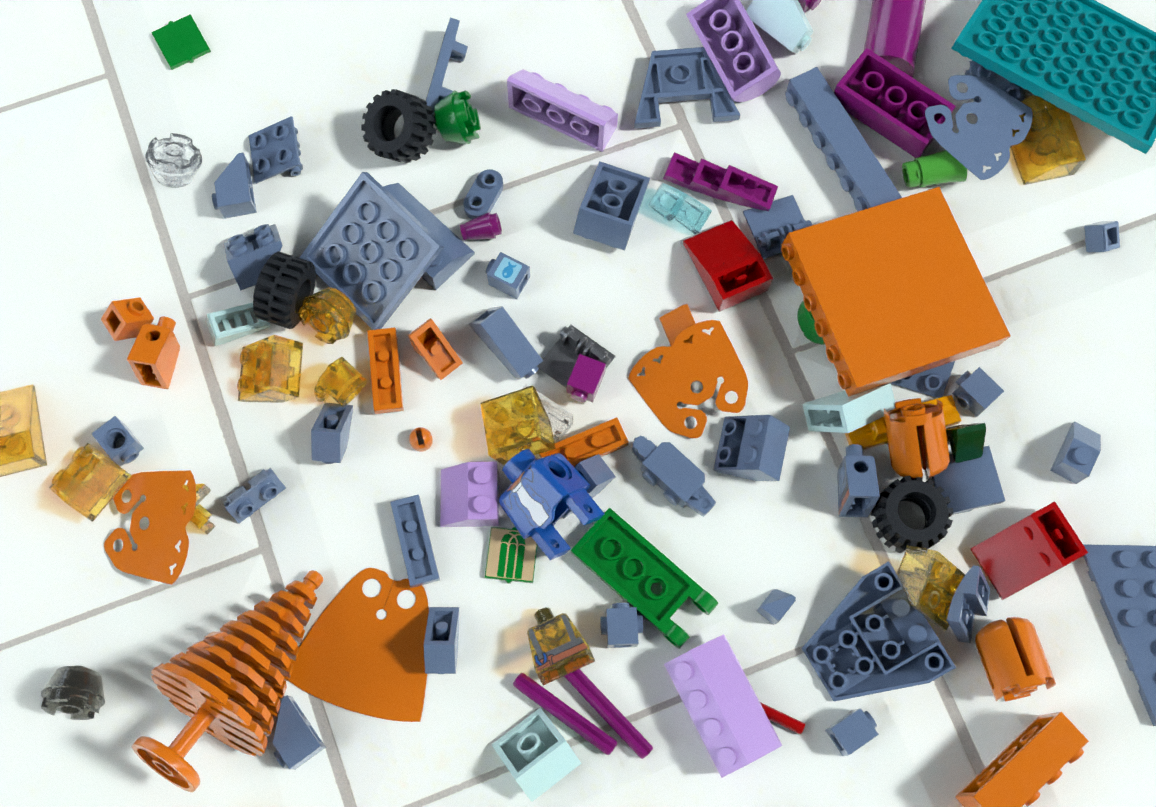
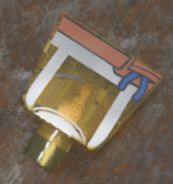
[527,607,595,686]

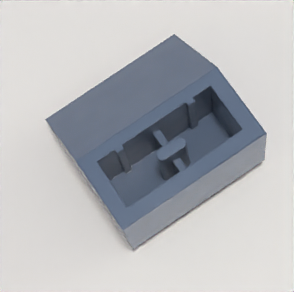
[713,415,790,481]

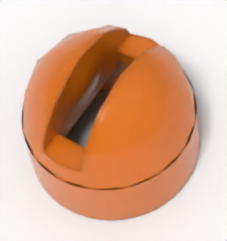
[409,427,433,452]

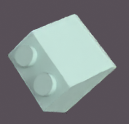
[491,707,582,802]

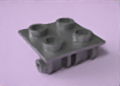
[537,324,616,389]

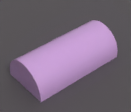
[686,0,781,102]

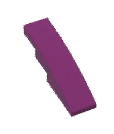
[663,152,778,211]

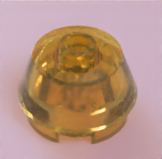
[298,287,356,344]

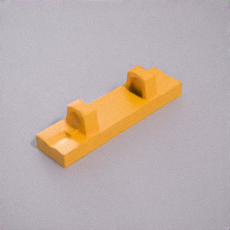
[845,395,962,450]

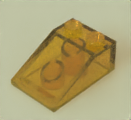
[0,384,47,477]

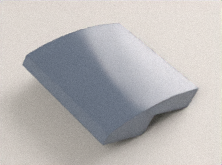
[932,446,1006,515]
[947,565,990,643]

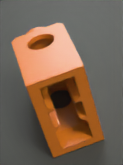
[127,316,180,389]

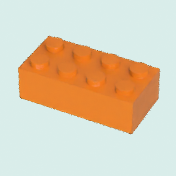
[955,712,1089,807]

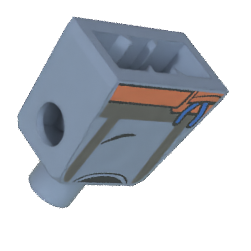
[837,444,880,517]

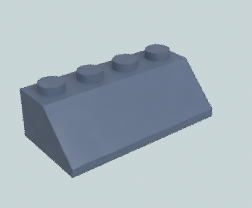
[383,183,475,290]

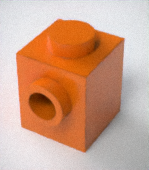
[101,297,154,341]

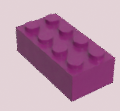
[834,48,956,158]

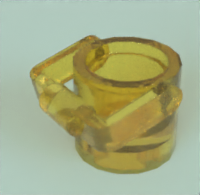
[314,357,368,407]

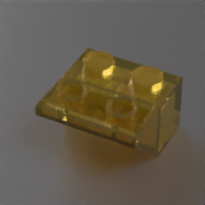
[237,335,303,403]
[480,386,556,465]
[49,443,132,522]
[897,546,965,631]

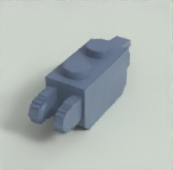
[631,435,716,517]

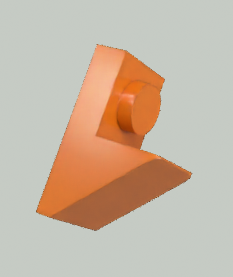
[408,318,463,380]

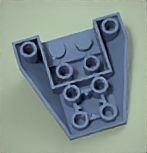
[802,561,956,701]

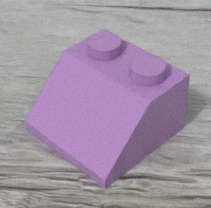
[440,461,499,527]

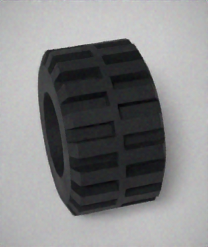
[361,89,437,163]
[253,251,316,329]
[871,476,953,554]

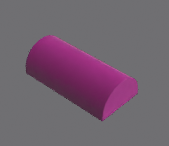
[864,0,926,77]

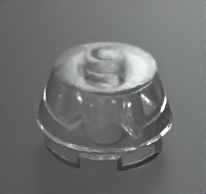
[145,133,202,188]

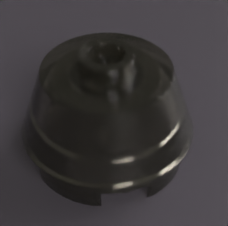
[41,665,105,720]

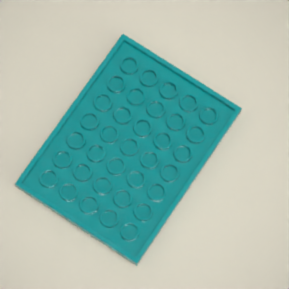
[951,0,1156,154]

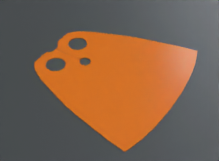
[288,568,429,722]

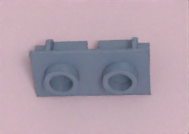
[223,468,286,523]

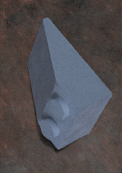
[573,161,650,251]

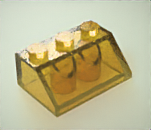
[1010,95,1086,185]

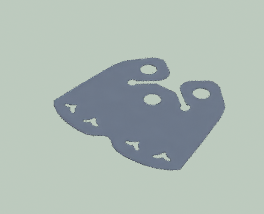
[925,75,1033,180]

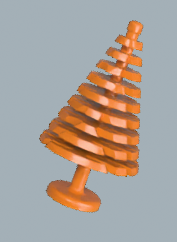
[132,570,323,793]

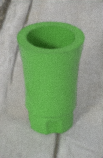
[902,150,967,188]

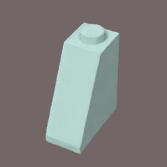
[746,0,814,53]
[802,383,896,433]

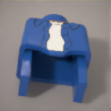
[499,449,604,560]

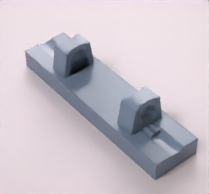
[426,17,468,116]

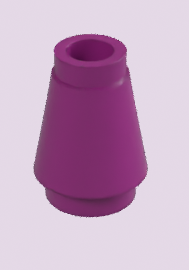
[460,212,502,240]

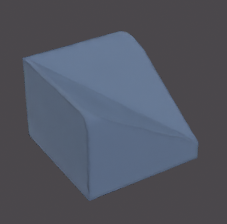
[1084,221,1120,252]
[756,589,796,625]

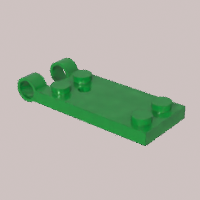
[570,507,718,649]

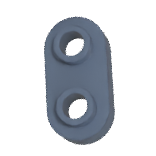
[463,169,503,219]

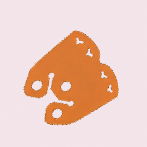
[628,320,748,438]
[104,470,196,585]

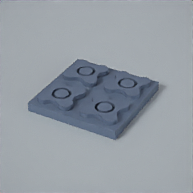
[300,172,445,330]

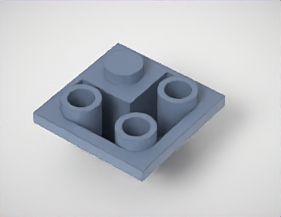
[224,224,283,291]

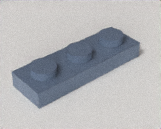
[390,494,440,588]

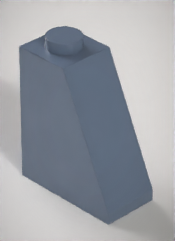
[469,306,543,379]

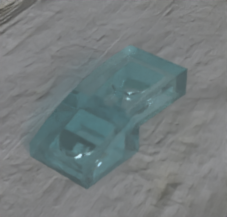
[648,183,712,234]

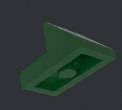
[946,423,986,463]

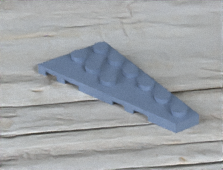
[1083,544,1156,726]

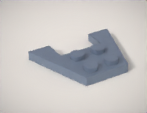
[634,47,740,129]

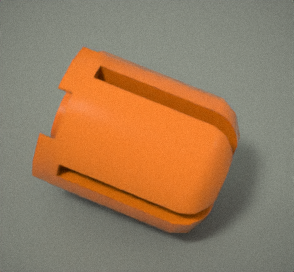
[884,398,950,479]
[975,617,1056,702]

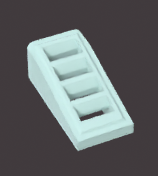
[206,302,271,346]

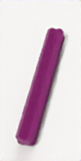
[563,663,653,759]
[513,673,617,755]

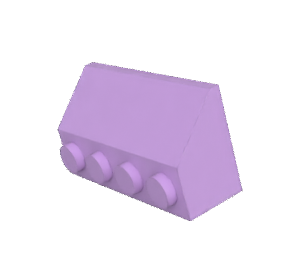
[507,69,618,152]
[664,634,783,778]

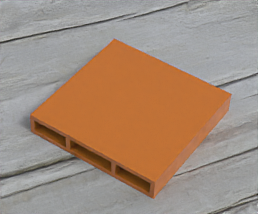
[781,187,1011,397]

